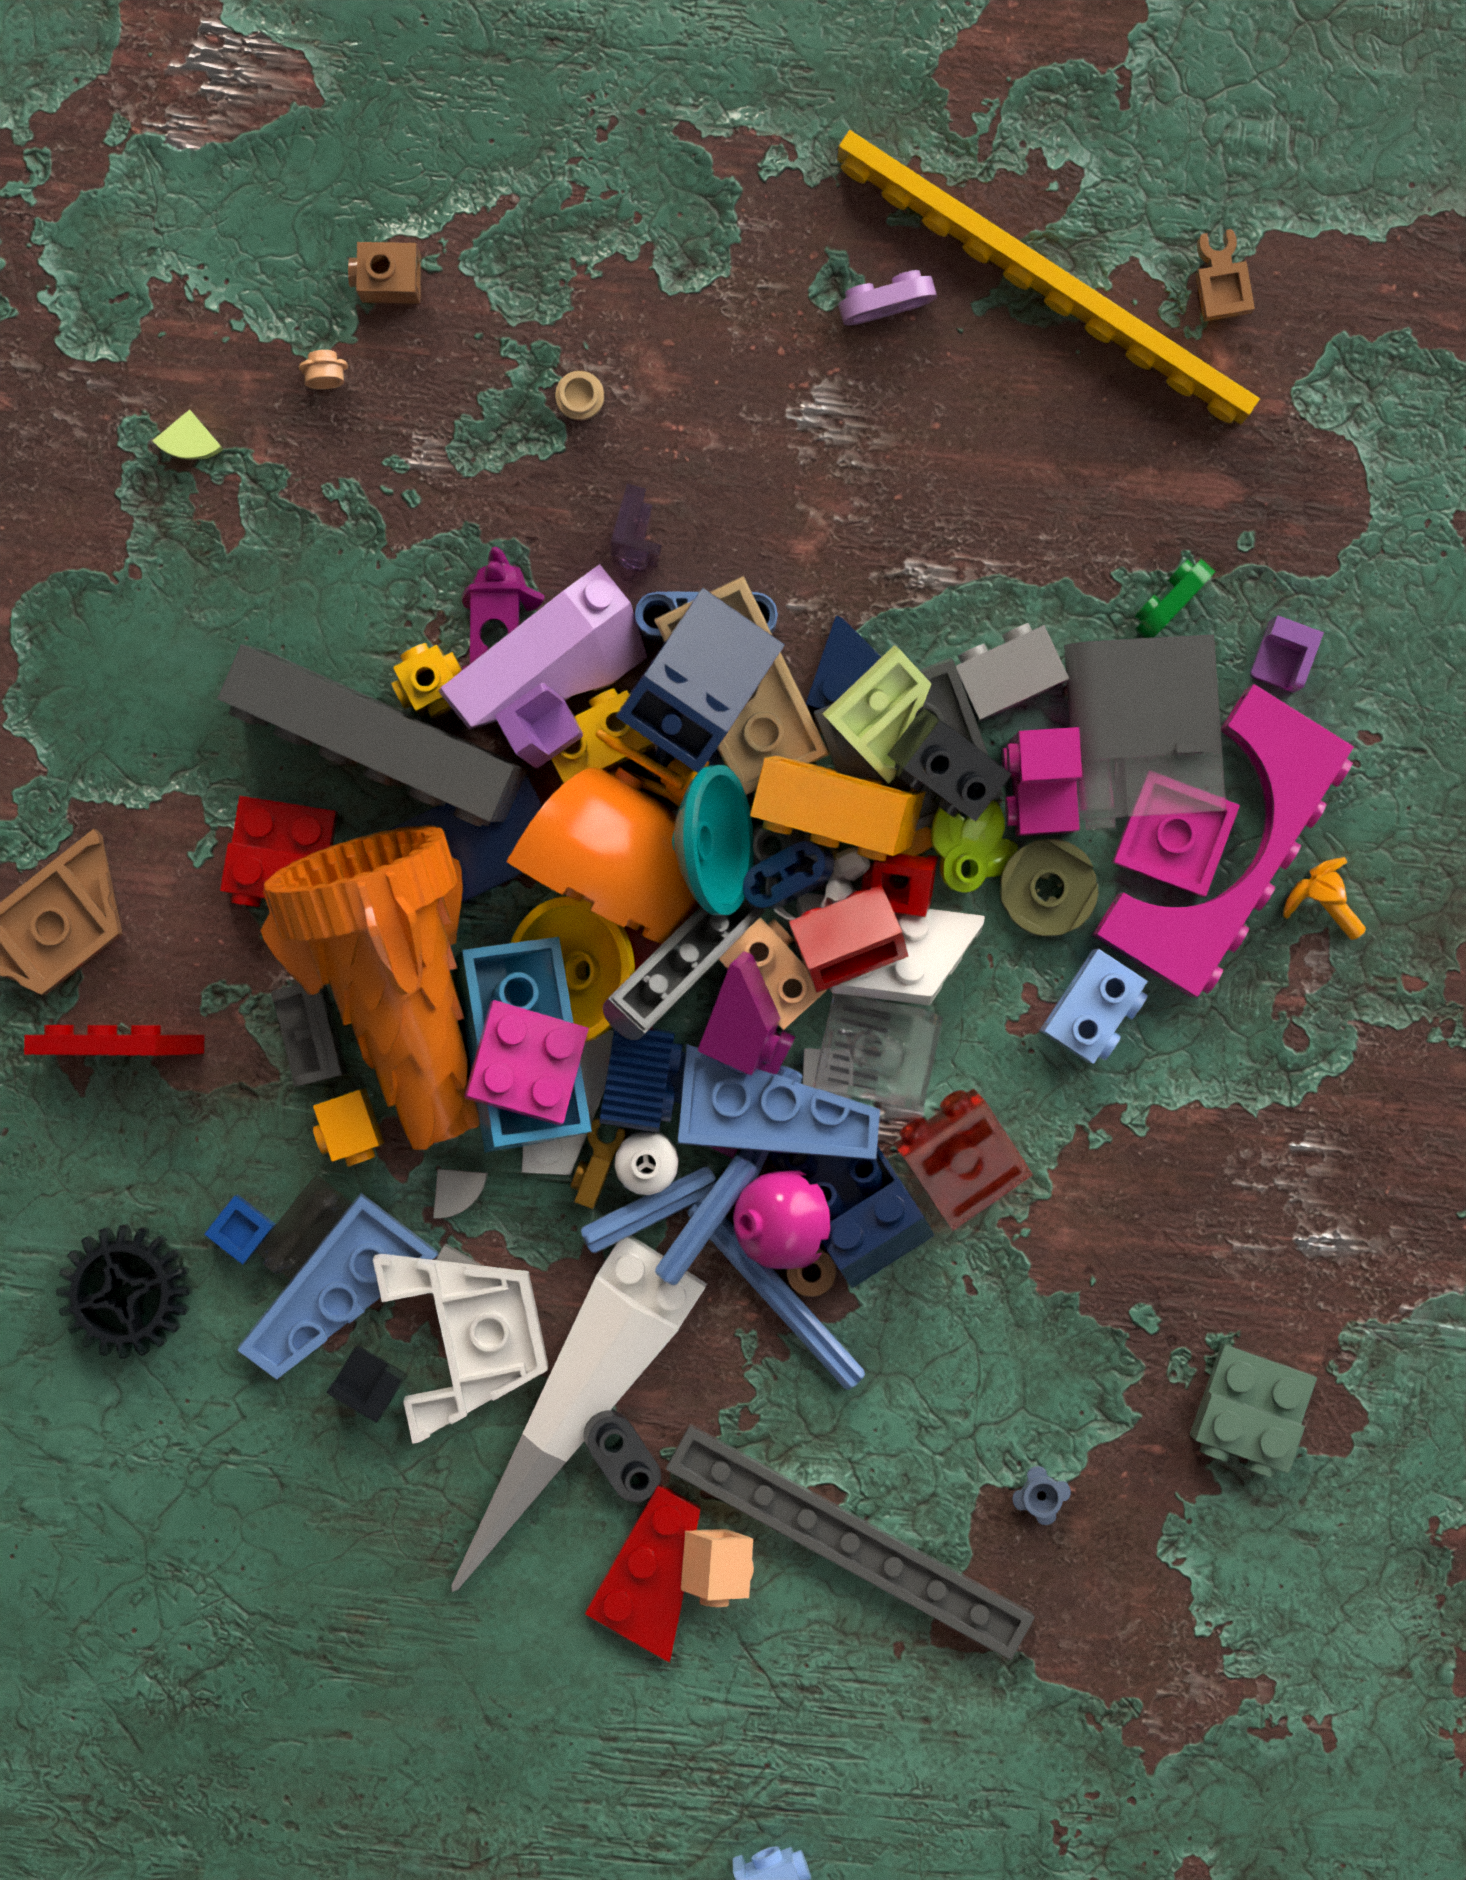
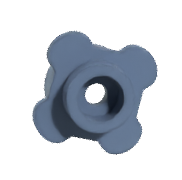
[1012,1466,1071,1525]

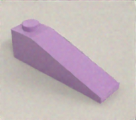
[438,564,647,730]

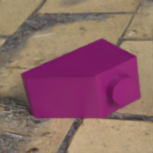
[698,951,781,1075]

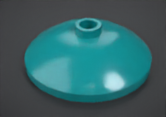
[672,765,754,915]

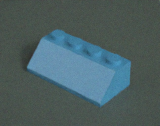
[454,937,592,1152]

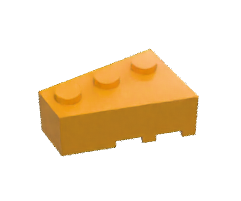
[750,756,926,861]

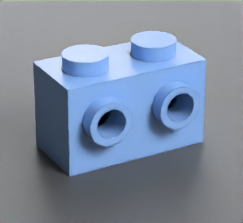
[1039,949,1148,1064]

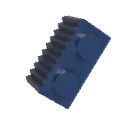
[599,1028,683,1132]

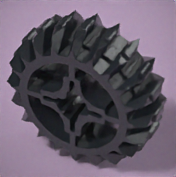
[56,1224,192,1359]

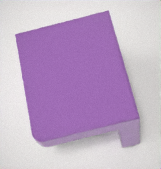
[1250,616,1324,693]
[494,683,583,769]

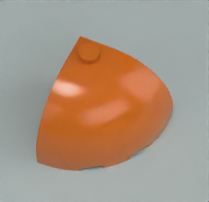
[506,767,697,944]

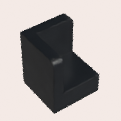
[326,1346,407,1423]

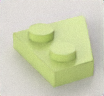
[823,645,931,784]

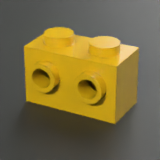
[552,688,655,783]

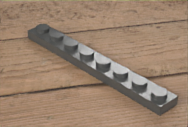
[666,1424,1035,1660]

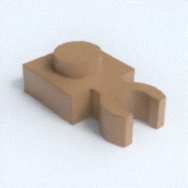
[1195,229,1255,322]

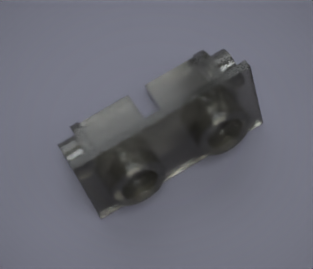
[255,1174,353,1279]

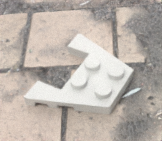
[373,1254,548,1444]

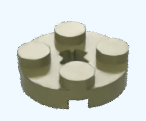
[999,839,1098,937]

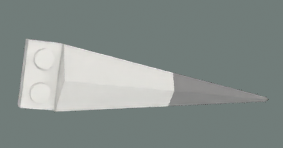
[451,1235,707,1592]

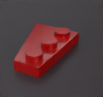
[24,1025,205,1056]
[585,1484,701,1663]

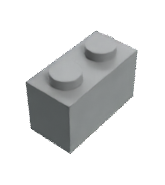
[956,623,1069,724]

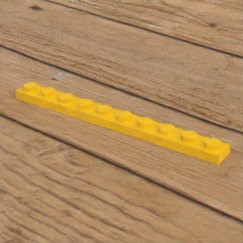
[837,130,1260,425]

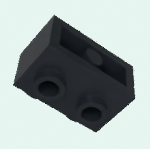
[887,707,1012,822]

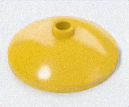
[511,896,635,1043]

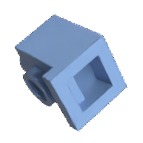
[733,1846,811,1880]

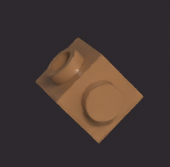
[348,242,421,304]

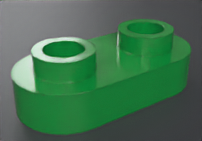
[1134,558,1216,638]

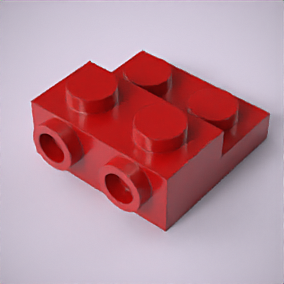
[220,795,338,907]

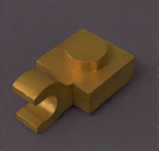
[570,1118,626,1209]

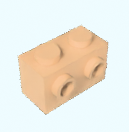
[718,917,827,1030]

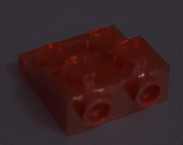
[893,1088,1033,1231]

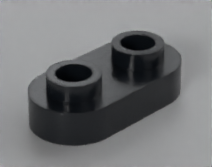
[583,1410,661,1502]

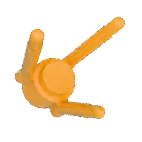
[596,730,709,807]

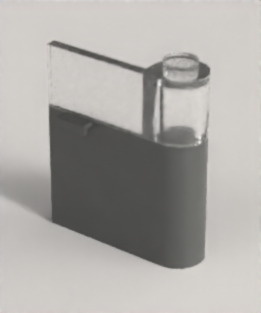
[1064,634,1226,830]

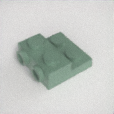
[1189,1343,1317,1478]

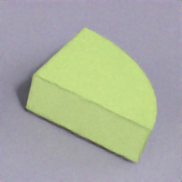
[152,409,224,460]

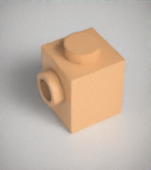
[681,1529,754,1607]

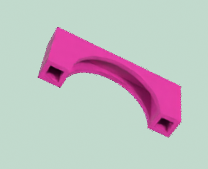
[1091,684,1354,997]

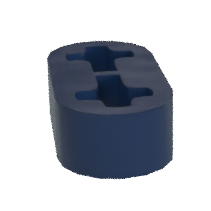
[743,841,834,909]

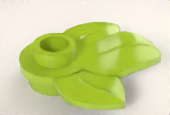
[931,800,1018,893]

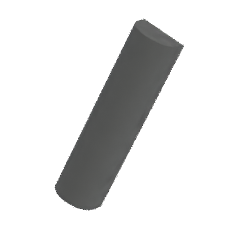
[603,897,766,1040]

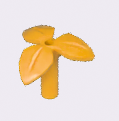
[1283,857,1366,940]

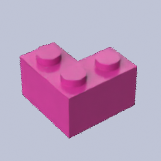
[1002,727,1082,837]

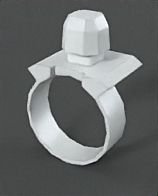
[765,846,871,920]

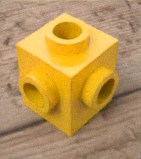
[391,643,462,718]

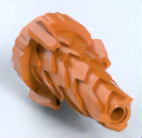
[261,825,480,1150]

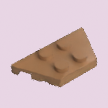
[0,829,123,995]

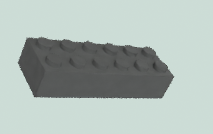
[217,644,529,827]

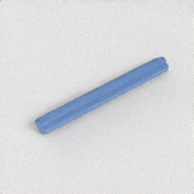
[687,1198,865,1390]

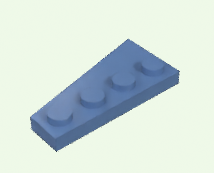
[678,1044,880,1160]
[238,1193,438,1380]

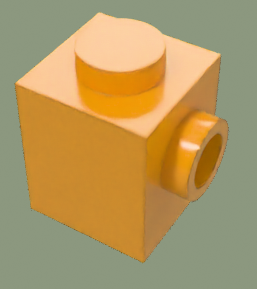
[313,1088,385,1167]

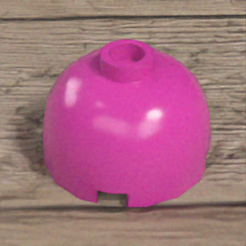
[733,1170,830,1269]

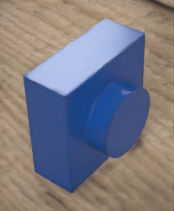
[204,1194,276,1265]

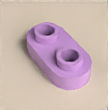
[838,270,937,325]

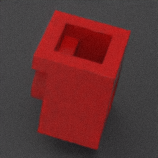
[862,853,938,917]

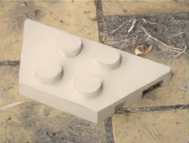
[796,893,985,1005]

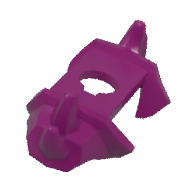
[462,547,545,670]

